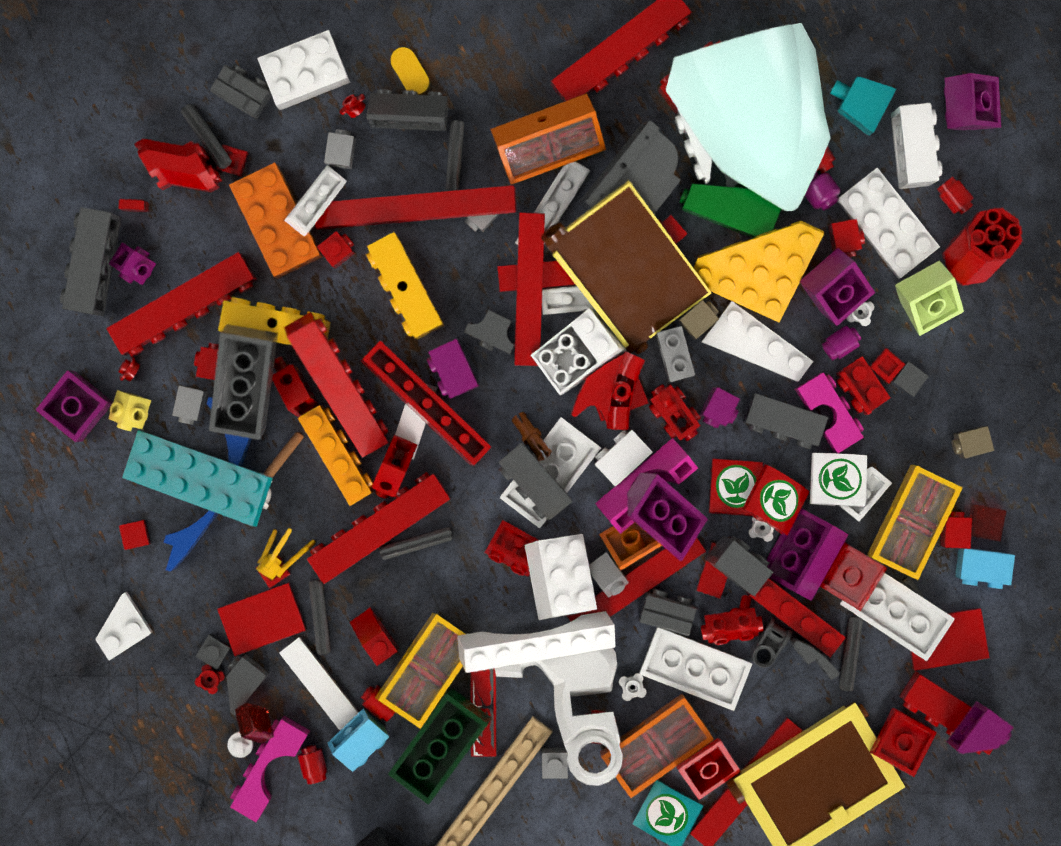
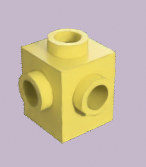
[108,390,151,431]

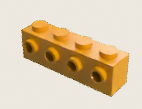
[298,405,374,506]

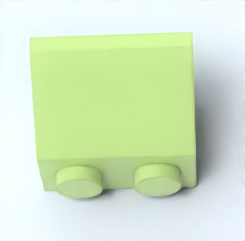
[895,260,964,336]

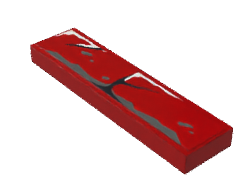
[471,668,497,757]

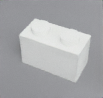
[594,430,652,487]

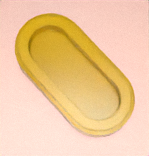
[391,47,429,95]

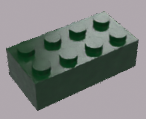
[388,688,492,805]

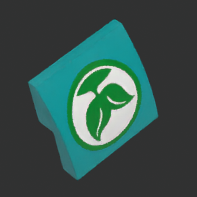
[633,780,704,846]

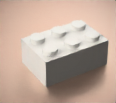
[257,30,350,110]
[891,103,942,189]
[525,534,597,620]

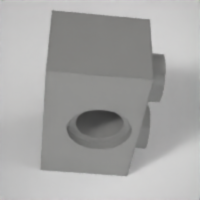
[656,326,695,383]

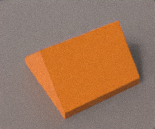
[599,522,662,570]

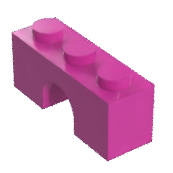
[795,372,864,454]

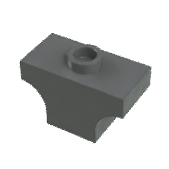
[464,310,515,354]

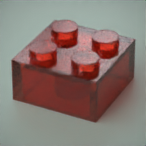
[969,504,1006,542]
[235,702,274,744]

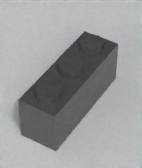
[744,393,828,449]

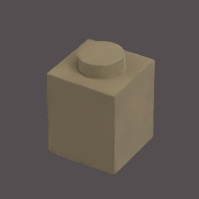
[678,300,719,340]
[951,426,994,459]

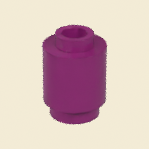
[821,325,861,361]

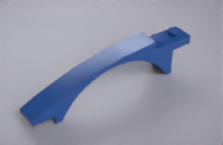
[163,397,252,571]

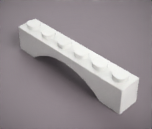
[458,611,615,673]

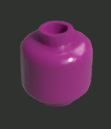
[804,172,840,211]

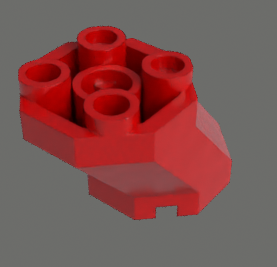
[134,139,222,193]
[942,208,1022,286]

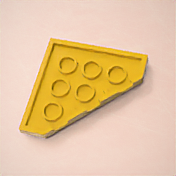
[693,221,824,322]

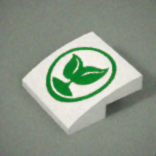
[810,453,867,507]

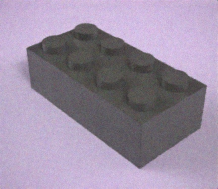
[60,207,122,317]
[209,324,278,440]

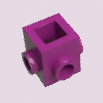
[109,242,156,285]

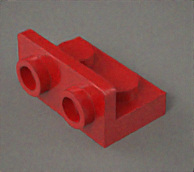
[836,356,891,415]
[485,520,539,577]

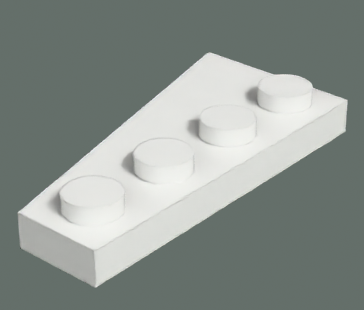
[702,301,813,382]

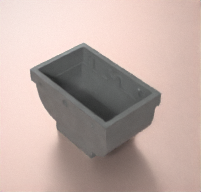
[578,120,681,214]

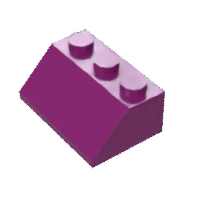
[627,473,708,561]
[767,508,849,601]

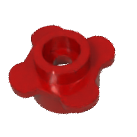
[340,94,366,118]
[118,357,140,382]
[195,664,225,694]

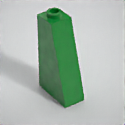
[679,184,781,238]

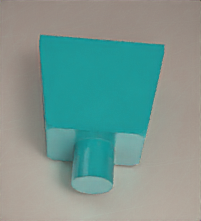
[830,76,896,136]

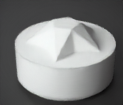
[228,731,254,758]

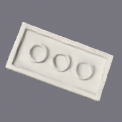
[838,168,940,279]
[500,417,601,528]
[840,573,955,661]
[639,627,752,711]

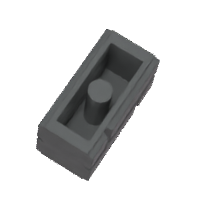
[210,64,272,120]
[639,588,697,636]

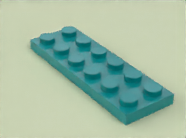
[122,430,273,527]

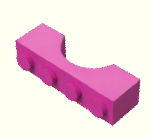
[595,438,698,534]
[230,715,310,822]

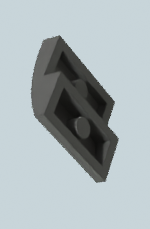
[789,635,840,680]

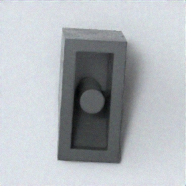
[226,654,270,716]

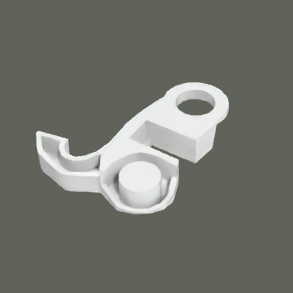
[495,648,623,786]

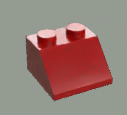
[676,737,741,800]

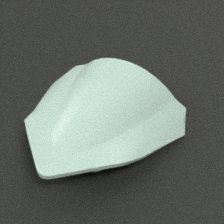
[666,23,830,211]

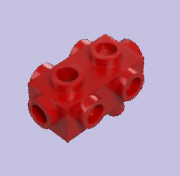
[649,384,701,442]
[701,595,764,645]

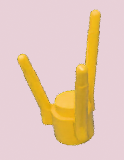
[256,528,316,580]

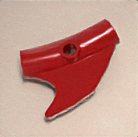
[571,351,645,430]

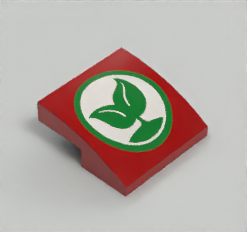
[709,459,763,516]
[742,464,810,536]

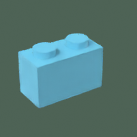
[955,548,1015,589]
[328,708,389,772]

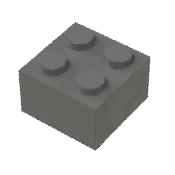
[704,535,773,596]

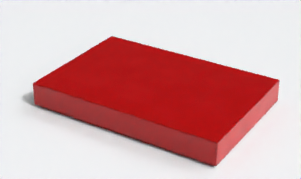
[217,582,307,656]
[910,608,989,671]

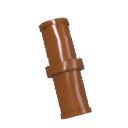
[512,412,552,461]

